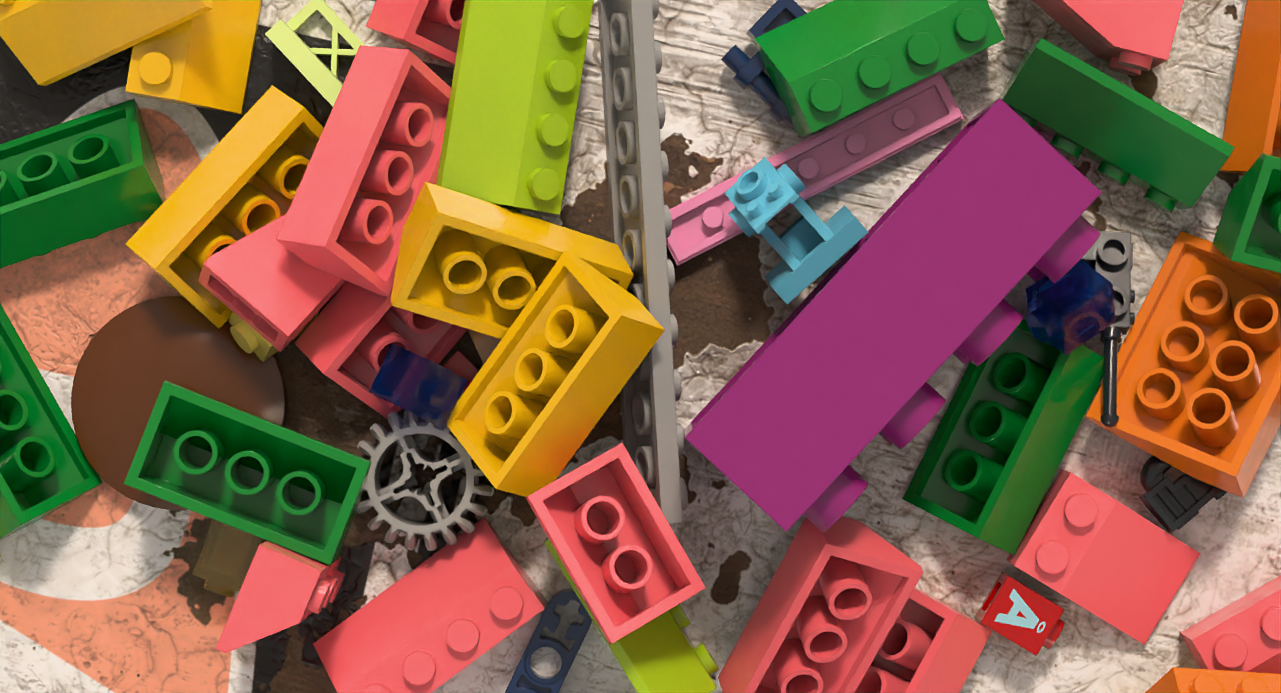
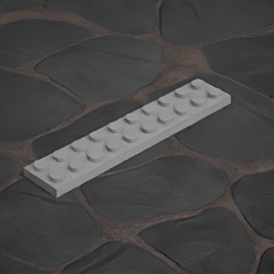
[597,0,688,524]

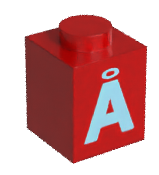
[975,571,1065,656]

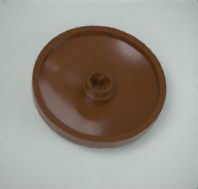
[71,296,288,510]

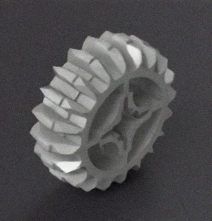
[357,406,495,551]

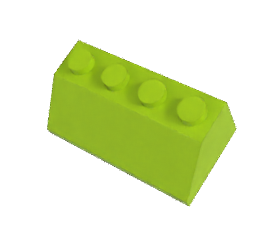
[436,0,594,215]
[544,536,720,693]

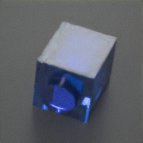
[1025,259,1116,355]
[369,344,468,429]

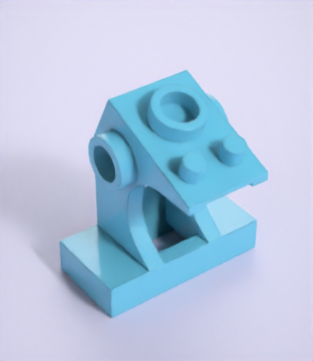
[725,157,869,304]

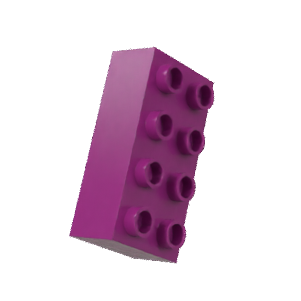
[684,98,1102,532]

